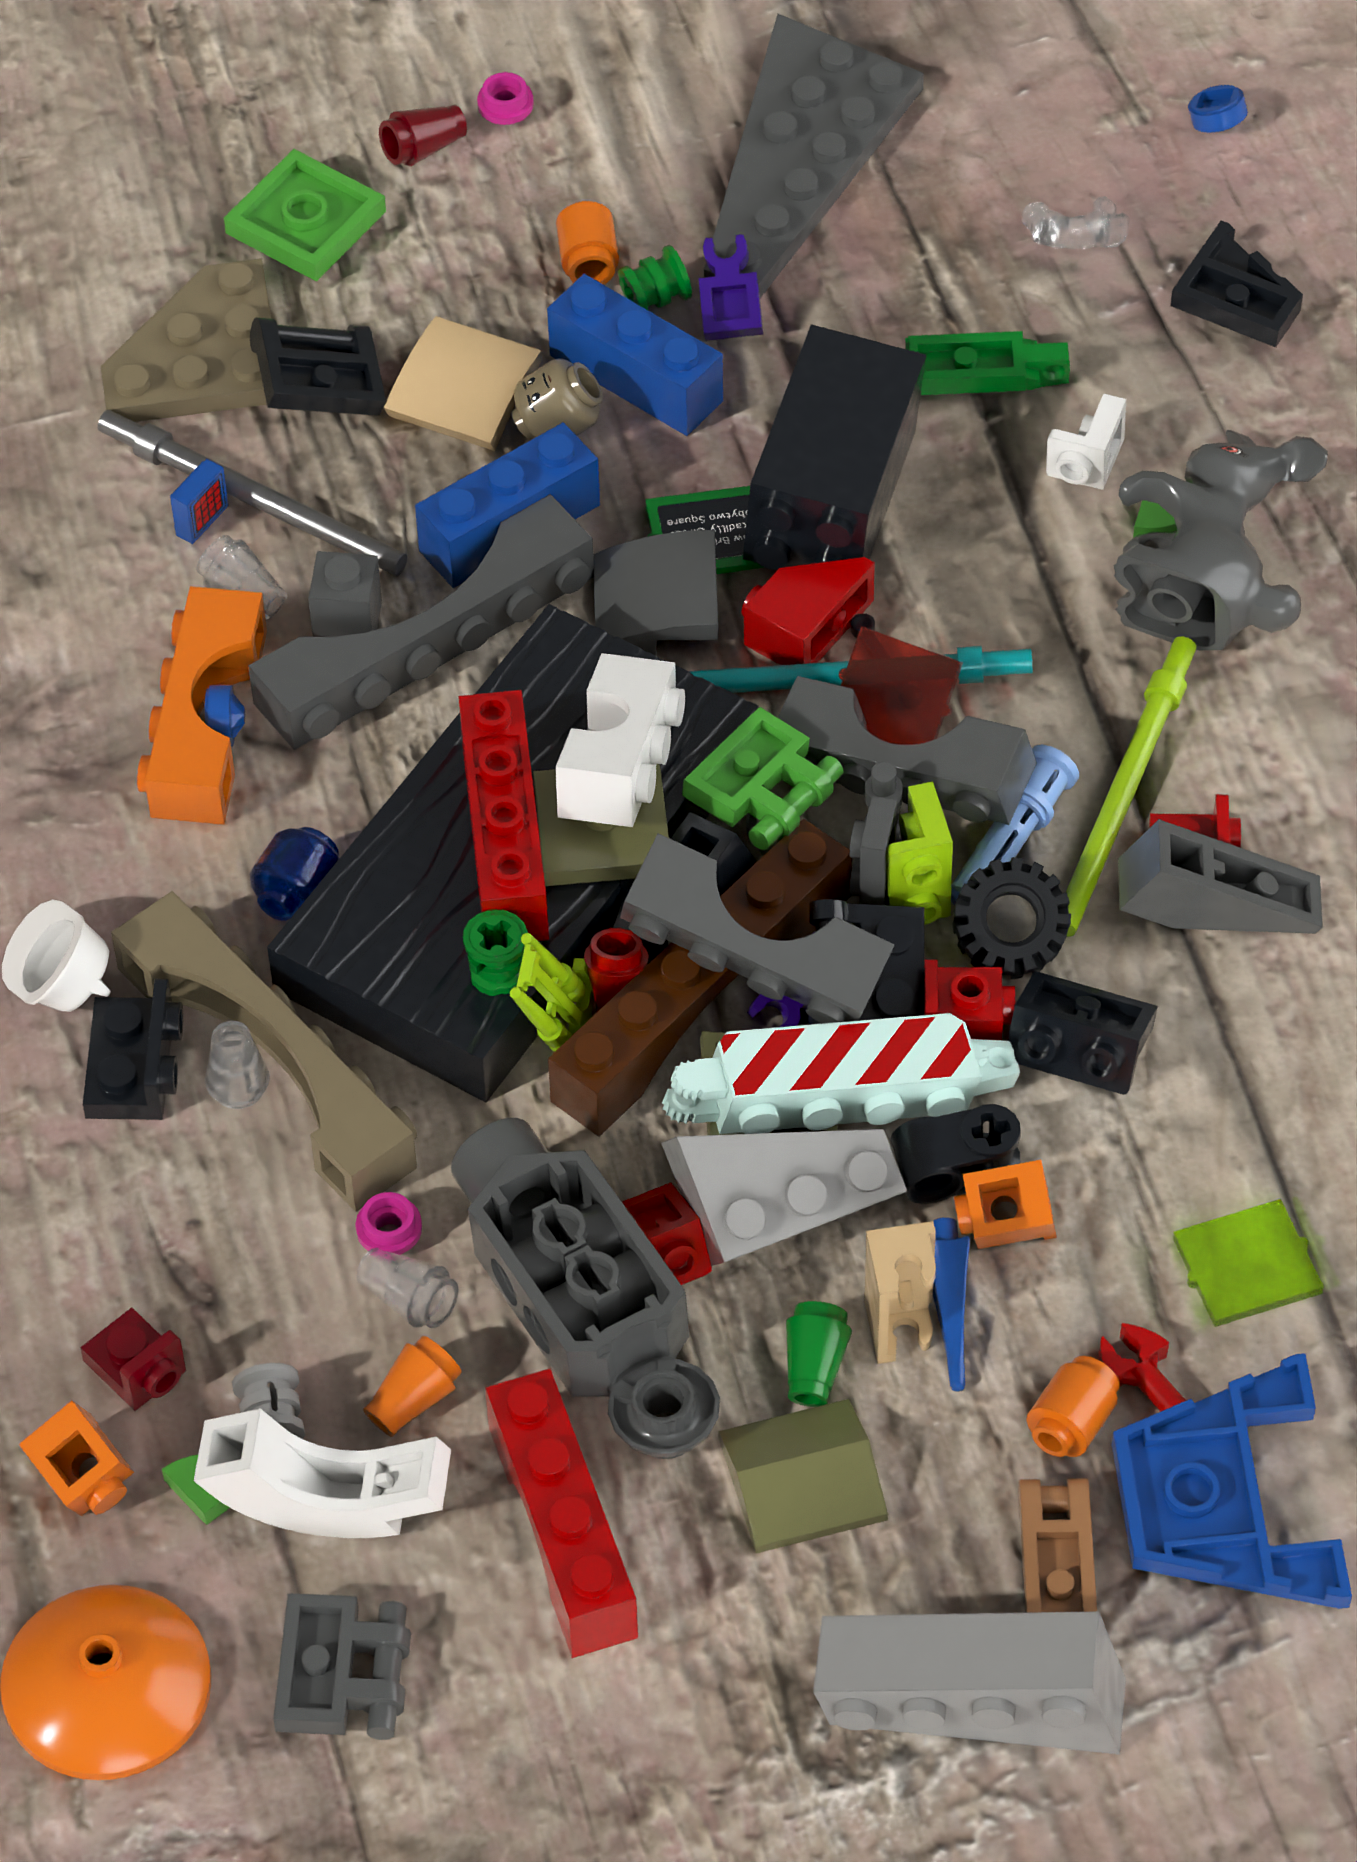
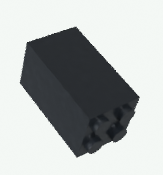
[743,324,926,570]

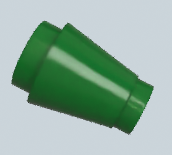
[786,1301,852,1407]

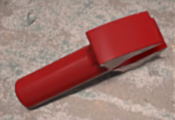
[1099,1323,1187,1412]

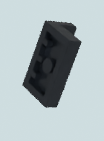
[1008,971,1158,1095]
[82,979,183,1120]

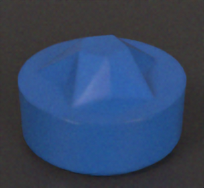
[1188,85,1248,133]
[205,685,245,747]

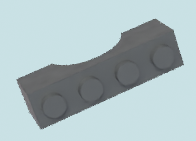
[778,676,1037,825]
[620,833,895,1024]

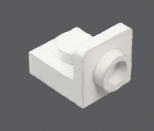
[1046,394,1126,490]

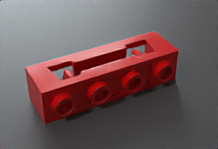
[458,690,549,941]

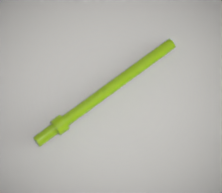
[1066,636,1197,937]

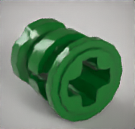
[618,245,692,310]
[463,910,528,996]

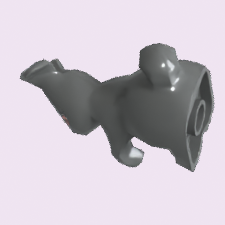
[1113,430,1328,650]

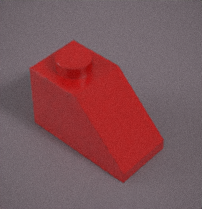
[741,557,875,665]

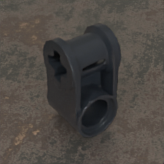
[891,1104,1021,1204]

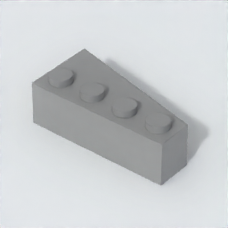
[813,1611,1126,1754]

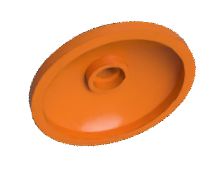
[0,1585,212,1780]

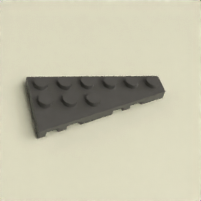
[704,14,924,298]

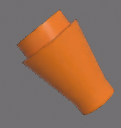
[363,1336,462,1437]

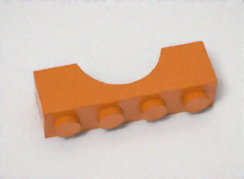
[137,586,267,825]

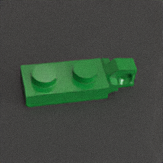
[905,331,1070,395]

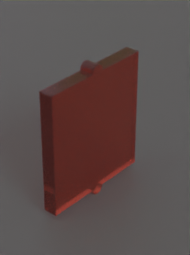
[838,626,963,745]

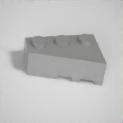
[661,1129,907,1266]

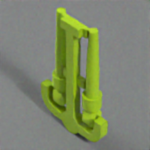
[510,933,594,1052]

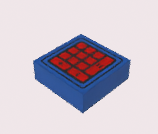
[170,459,229,544]

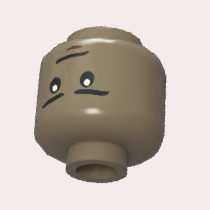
[512,358,603,440]

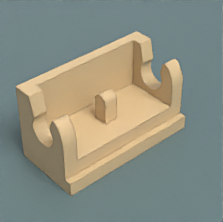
[864,1221,936,1364]

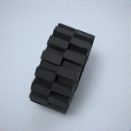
[952,857,1071,979]

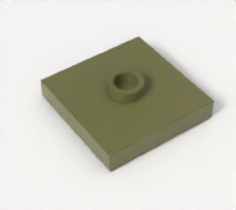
[533,764,669,886]

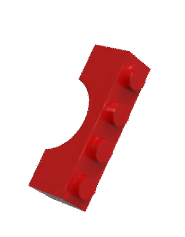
[485,1368,638,1658]

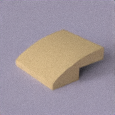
[384,316,544,451]

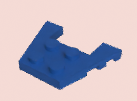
[1111,1353,1352,1609]

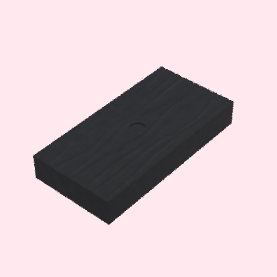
[267,604,759,1103]

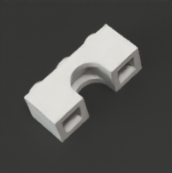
[556,653,685,827]

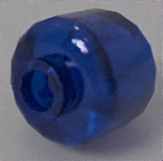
[249,827,340,921]

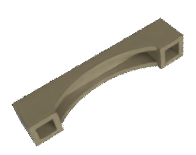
[111,891,417,1212]

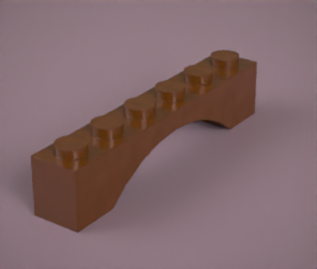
[548,818,852,1137]

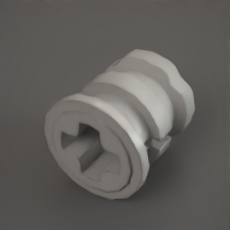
[232,1363,305,1439]

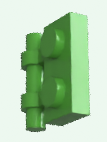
[682,707,844,850]

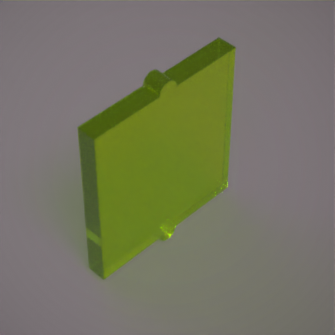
[1173,1199,1324,1327]

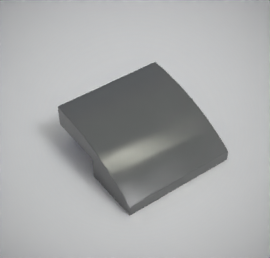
[594,530,718,655]

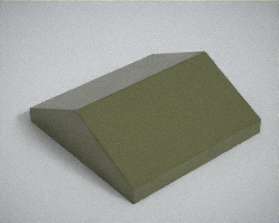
[718,1399,888,1554]

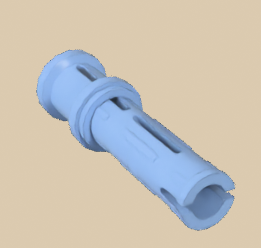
[951,744,1079,905]

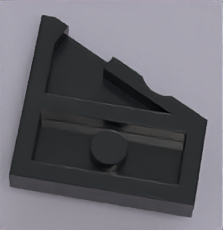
[1170,220,1303,348]

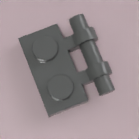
[849,762,903,905]
[273,1593,411,1740]

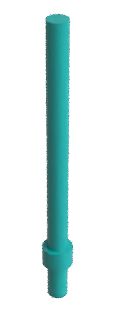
[689,646,1033,693]

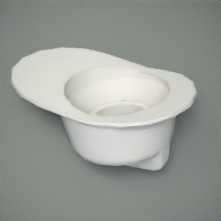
[2,899,111,1012]

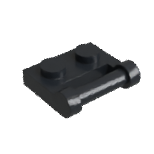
[250,317,386,416]
[809,899,924,1025]

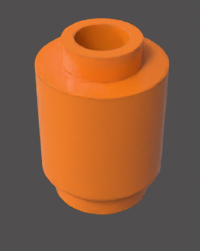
[556,201,619,285]
[1027,1356,1120,1457]

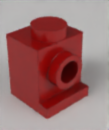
[924,959,1016,1040]

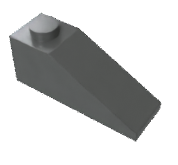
[1118,819,1323,934]

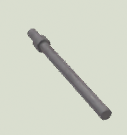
[98,410,408,576]

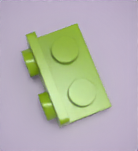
[886,781,953,925]

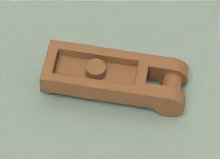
[1018,1478,1097,1613]

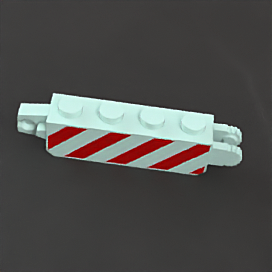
[662,1013,1020,1134]

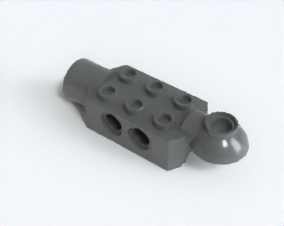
[451,1118,720,1459]

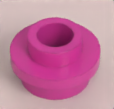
[477,72,534,125]
[355,1192,422,1257]

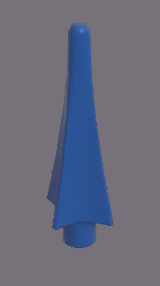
[933,1217,970,1392]

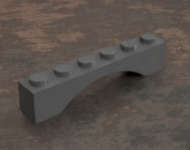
[248,494,594,750]

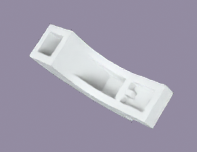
[194,1408,451,1538]

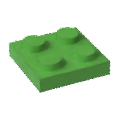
[224,149,386,282]

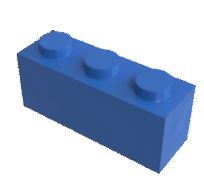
[547,274,723,436]
[415,422,600,588]

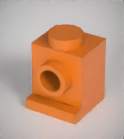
[954,1160,1057,1249]
[19,1401,134,1516]

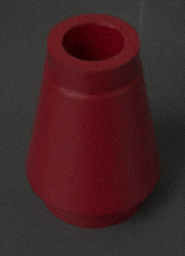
[379,104,467,166]

